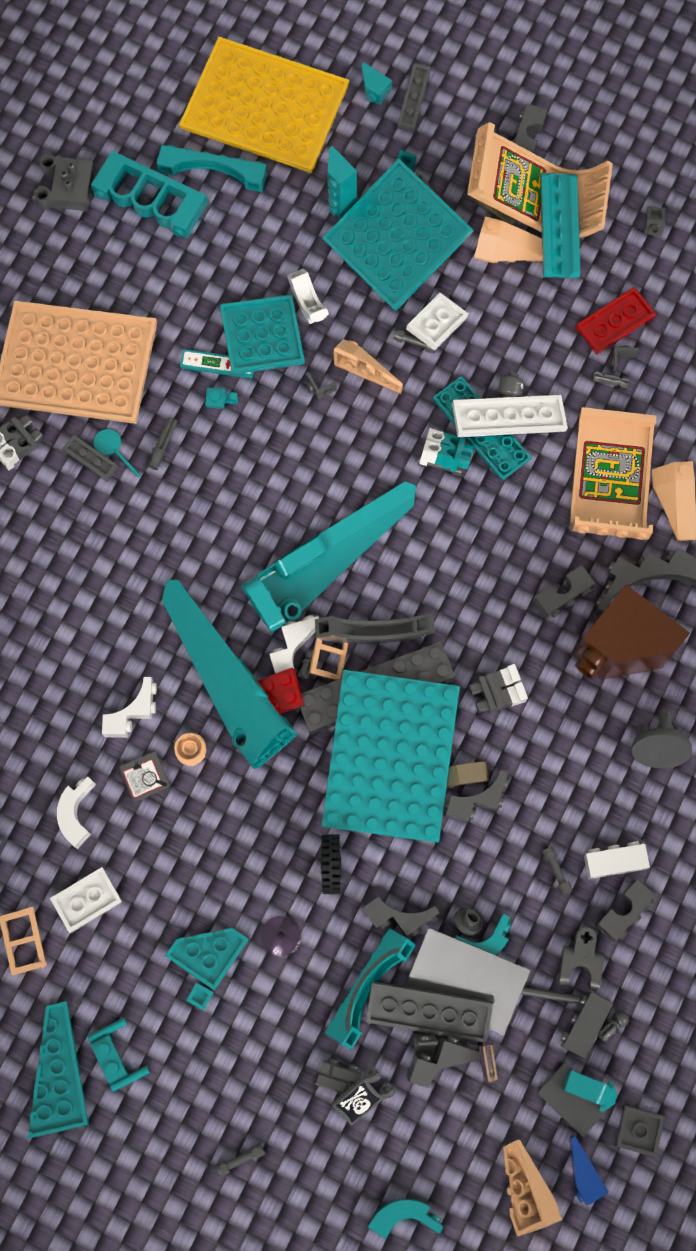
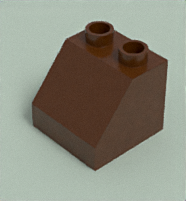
[573,584,690,680]

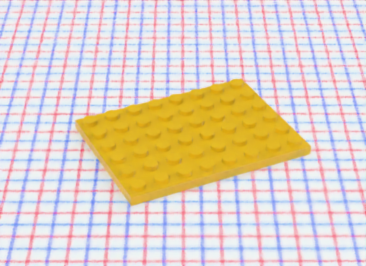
[179,36,350,173]

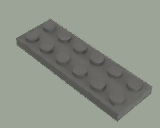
[366,981,493,1043]

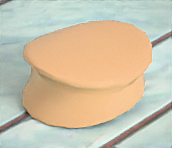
[174,732,206,766]

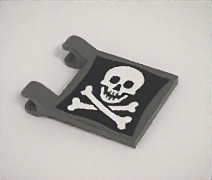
[331,1066,395,1126]

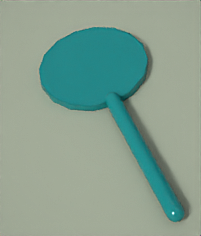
[93,429,140,477]

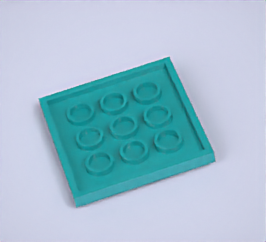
[220,295,305,375]

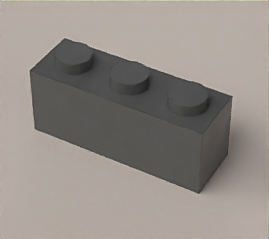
[560,992,613,1059]

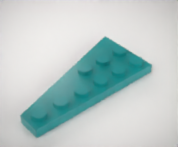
[27,1001,89,1139]

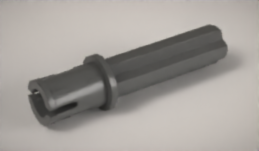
[147,417,177,470]

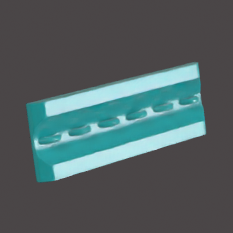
[540,173,580,279]
[433,376,532,481]

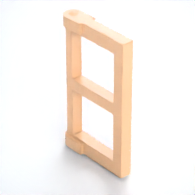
[309,617,349,681]
[0,907,47,975]

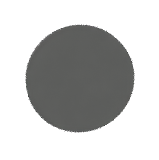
[632,709,692,768]

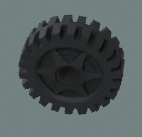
[321,834,341,894]

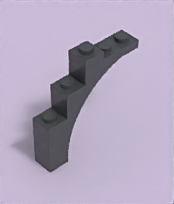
[595,548,696,616]

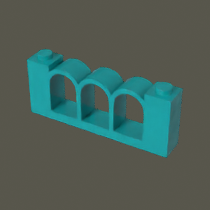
[91,151,208,238]

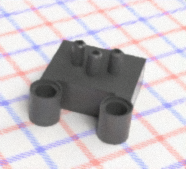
[34,154,95,211]

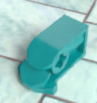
[561,1070,617,1112]

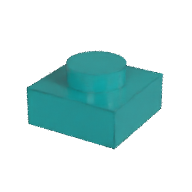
[186,983,214,1011]

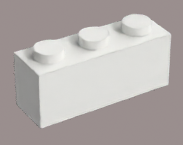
[584,841,650,879]

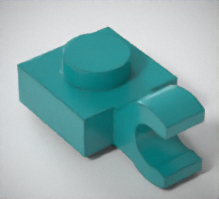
[205,388,239,409]

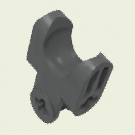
[558,927,604,991]

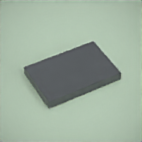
[537,1062,609,1137]

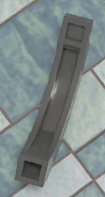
[315,613,435,644]

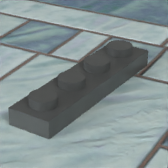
[397,63,431,132]

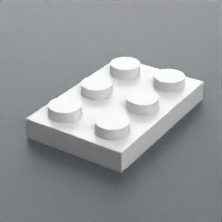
[406,293,469,350]
[50,867,122,933]

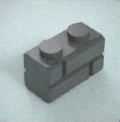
[316,1058,362,1094]

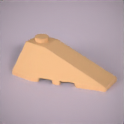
[474,216,543,263]
[334,339,403,394]
[651,461,696,541]
[503,1140,562,1236]

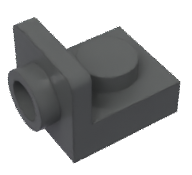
[644,206,665,236]

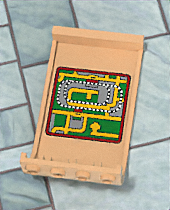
[467,122,613,238]
[570,407,656,540]

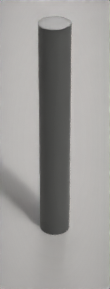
[521,987,581,1004]

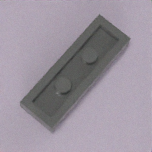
[62,435,119,482]

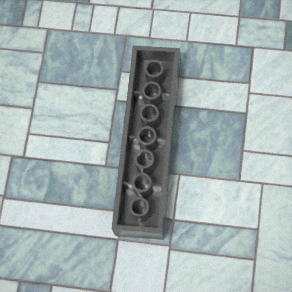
[299,642,455,736]

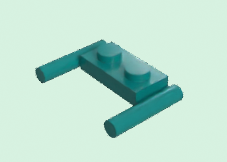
[87,1017,150,1092]

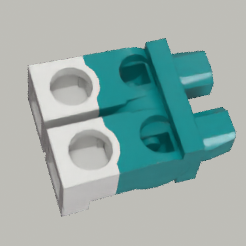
[419,428,474,472]

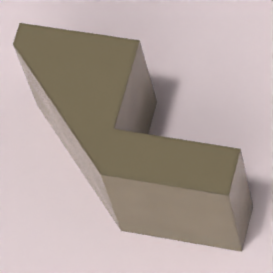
[446,761,489,788]

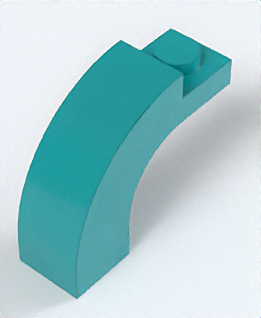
[455,914,512,955]
[368,1198,444,1239]

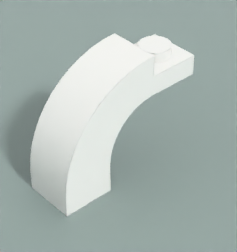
[287,269,329,324]
[57,776,96,849]

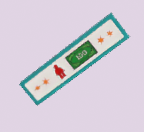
[180,349,254,379]

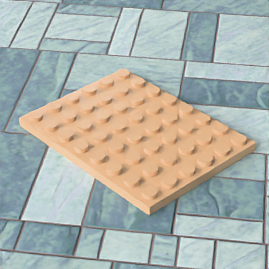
[0,301,157,424]

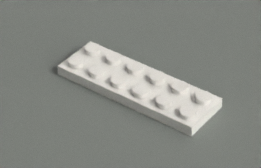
[452,395,568,437]

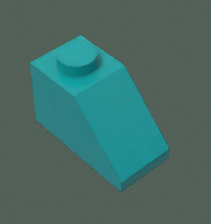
[361,62,392,105]

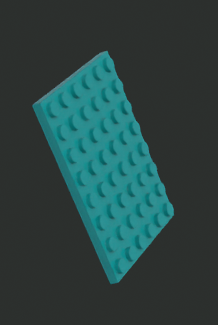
[321,670,460,843]

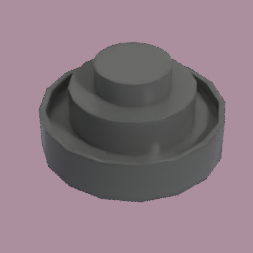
[454,907,482,936]

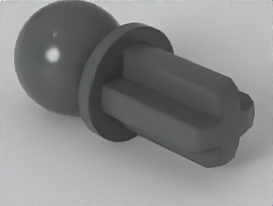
[298,648,320,681]
[598,1011,629,1041]

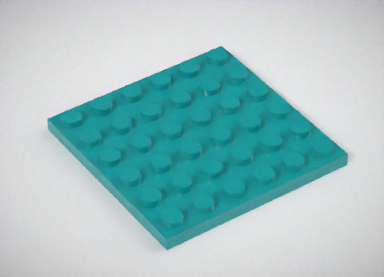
[323,158,474,311]

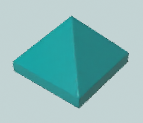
[398,150,417,172]

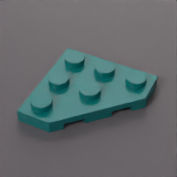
[165,928,249,990]

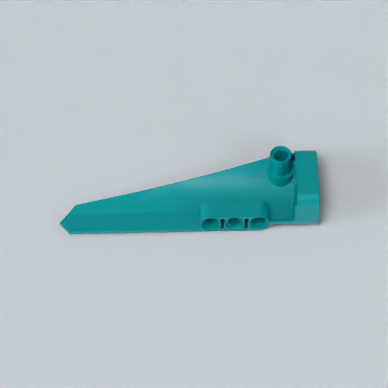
[240,481,416,633]
[162,580,297,769]

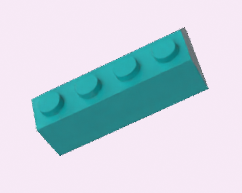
[327,146,357,219]

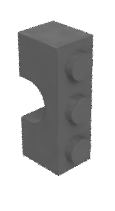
[511,104,548,154]
[533,565,595,619]
[596,879,656,942]

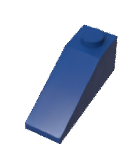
[569,1135,609,1206]

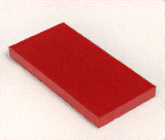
[575,286,656,355]

